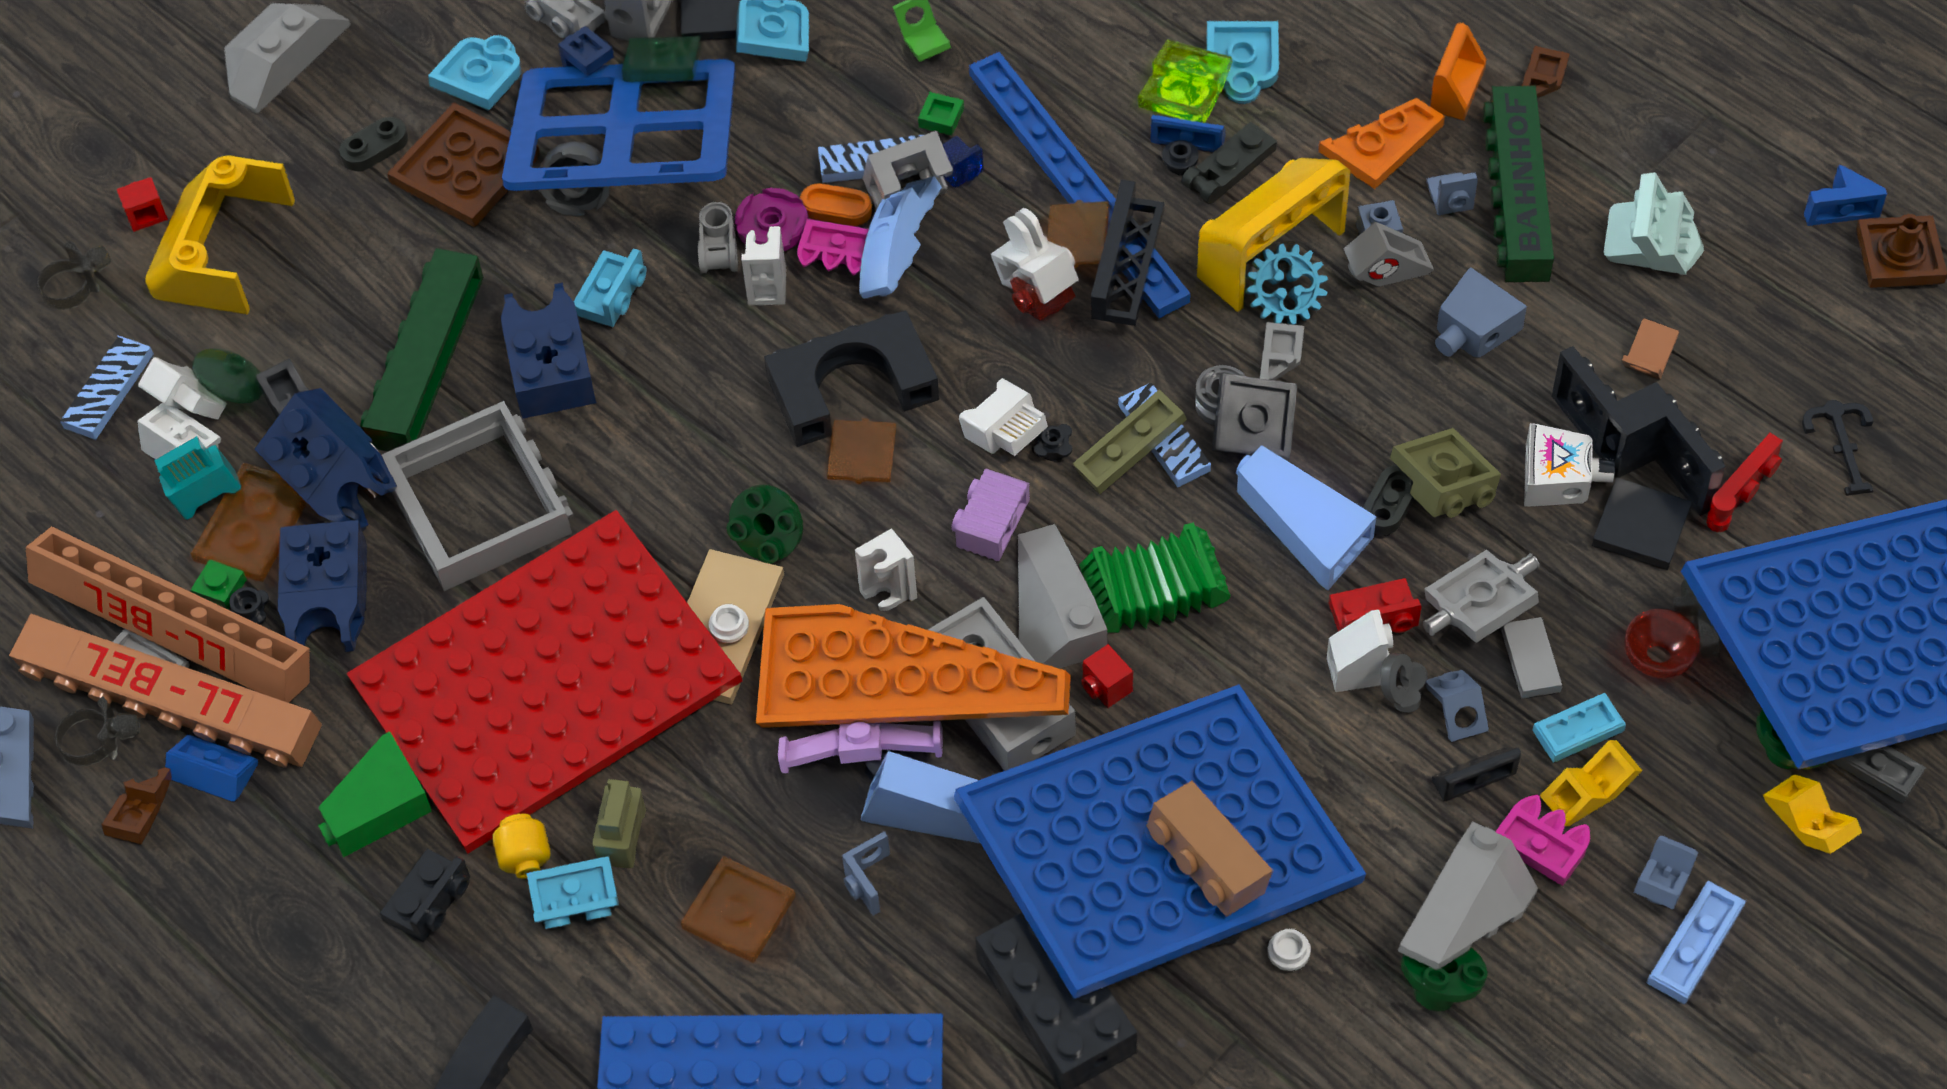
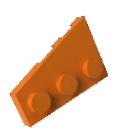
[1318,98,1445,189]

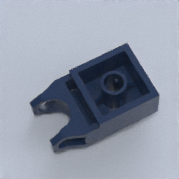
[501,283,596,419]
[255,388,397,531]
[278,520,367,652]

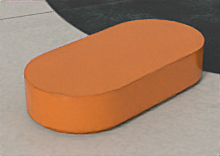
[800,184,872,226]

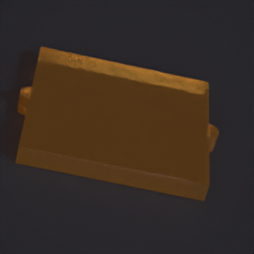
[1047,200,1110,268]
[827,418,897,484]

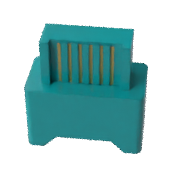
[154,436,241,520]

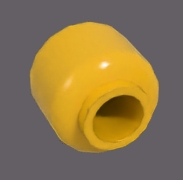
[493,814,551,879]

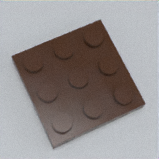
[387,102,541,227]

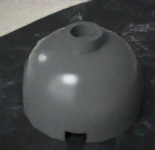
[539,141,610,216]

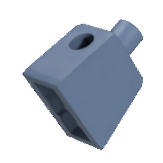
[1435,268,1527,357]

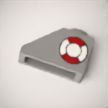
[1344,222,1434,287]

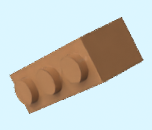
[1146,781,1273,917]

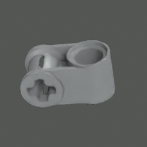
[698,202,738,274]

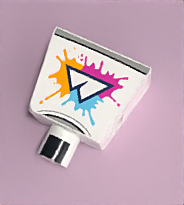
[1524,423,1615,507]

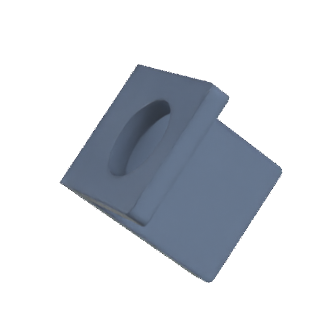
[1426,172,1478,215]
[1425,670,1489,742]
[842,831,890,916]

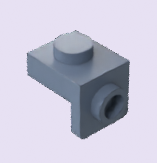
[1634,836,1698,910]

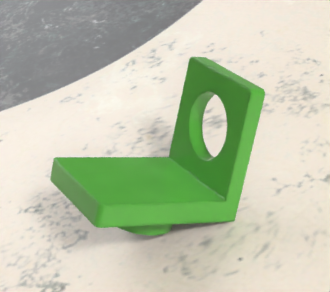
[893,0,951,61]

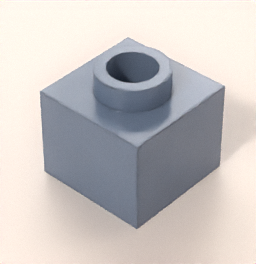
[1356,200,1403,235]

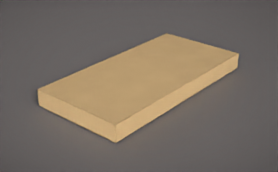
[687,549,784,705]

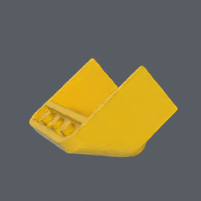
[145,156,295,315]
[1197,158,1350,312]

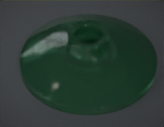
[192,348,263,404]

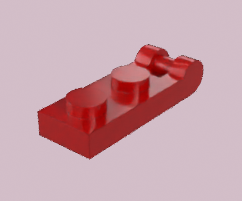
[1706,433,1783,532]

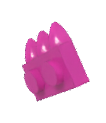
[797,219,869,276]
[1495,795,1590,886]

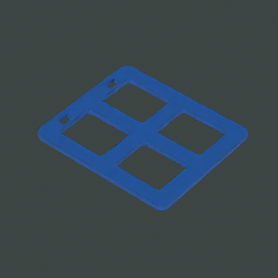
[502,59,735,191]

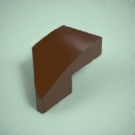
[1522,46,1570,98]
[102,767,172,844]

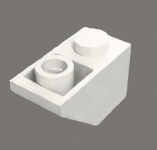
[1327,609,1393,692]

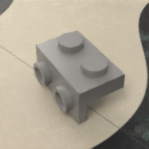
[525,0,606,38]

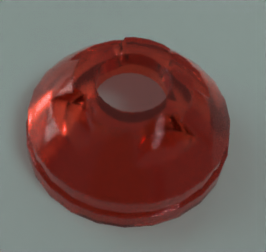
[1625,609,1700,678]

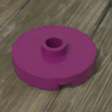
[735,188,808,251]

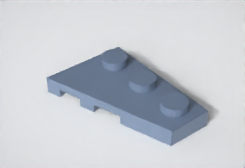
[0,707,34,829]

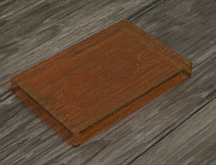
[191,462,307,582]

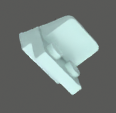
[1604,173,1704,275]

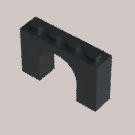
[764,310,939,447]

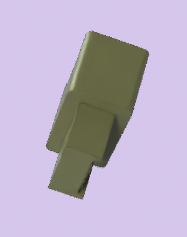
[592,779,646,868]

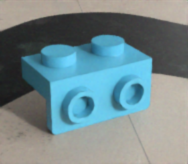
[573,249,647,327]
[527,856,619,929]

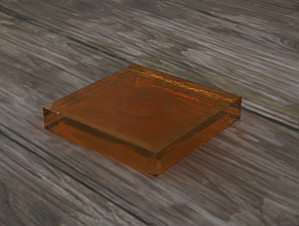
[681,856,796,963]

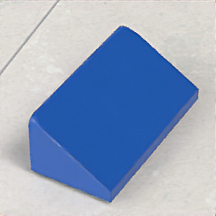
[1151,115,1226,152]
[165,735,258,801]

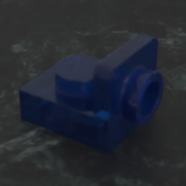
[942,136,984,188]

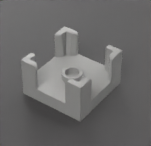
[862,131,953,210]

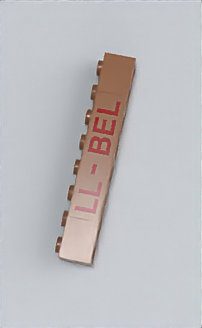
[26,526,310,703]
[9,614,322,767]

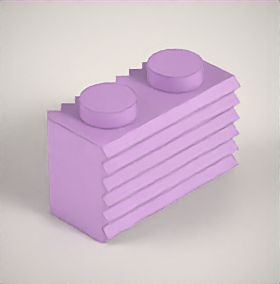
[952,469,1030,561]

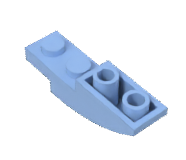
[860,176,942,299]

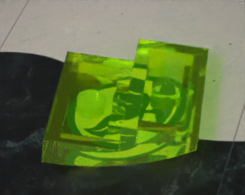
[1138,39,1233,123]

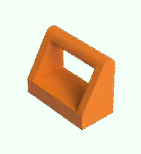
[1430,23,1487,121]

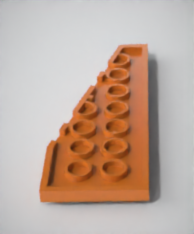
[756,604,1071,728]

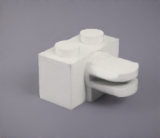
[991,208,1079,304]

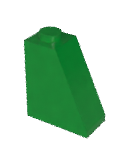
[318,732,432,857]

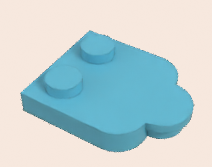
[736,0,809,62]
[1207,21,1279,104]
[428,35,521,110]

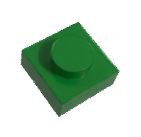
[918,92,964,136]
[190,560,247,609]

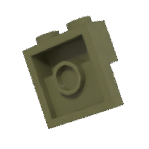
[1390,428,1501,518]

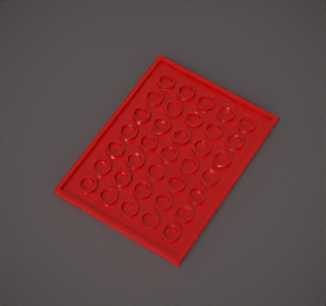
[346,510,743,854]

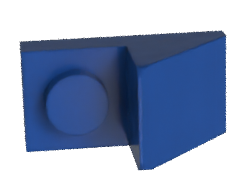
[1804,165,1887,226]

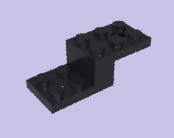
[1551,346,1725,516]

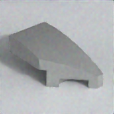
[1260,322,1304,380]

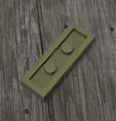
[1073,389,1187,494]

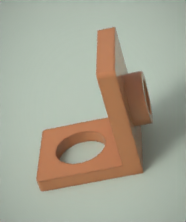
[1622,318,1679,380]

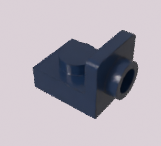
[558,26,614,76]

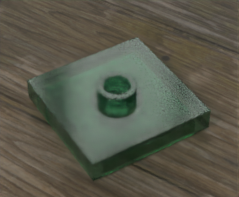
[622,36,701,82]

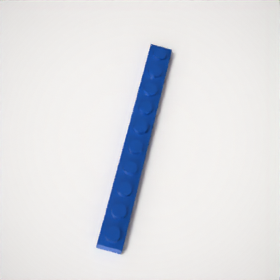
[969,52,1190,318]

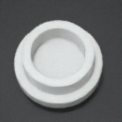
[709,604,749,643]
[1268,929,1310,971]

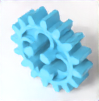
[1245,244,1328,325]

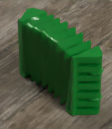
[1079,522,1231,633]

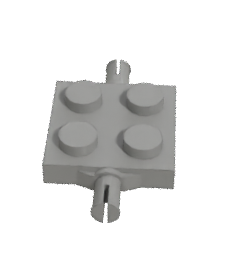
[1422,550,1540,643]

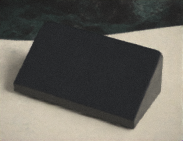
[1432,748,1521,801]

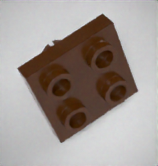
[1856,214,1947,288]

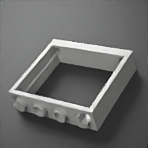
[382,401,573,591]

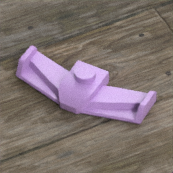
[778,721,943,773]

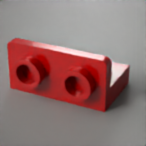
[1329,578,1422,633]

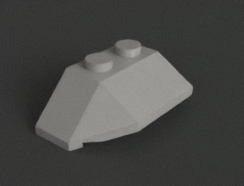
[224,3,351,114]

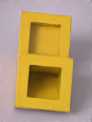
[1540,740,1643,826]
[1763,774,1862,854]

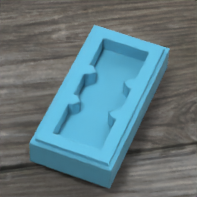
[1533,693,1626,763]

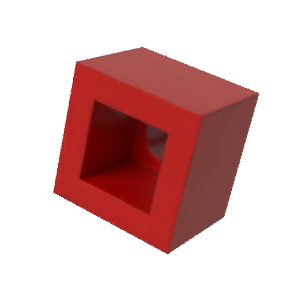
[116,177,168,232]
[1081,644,1133,708]

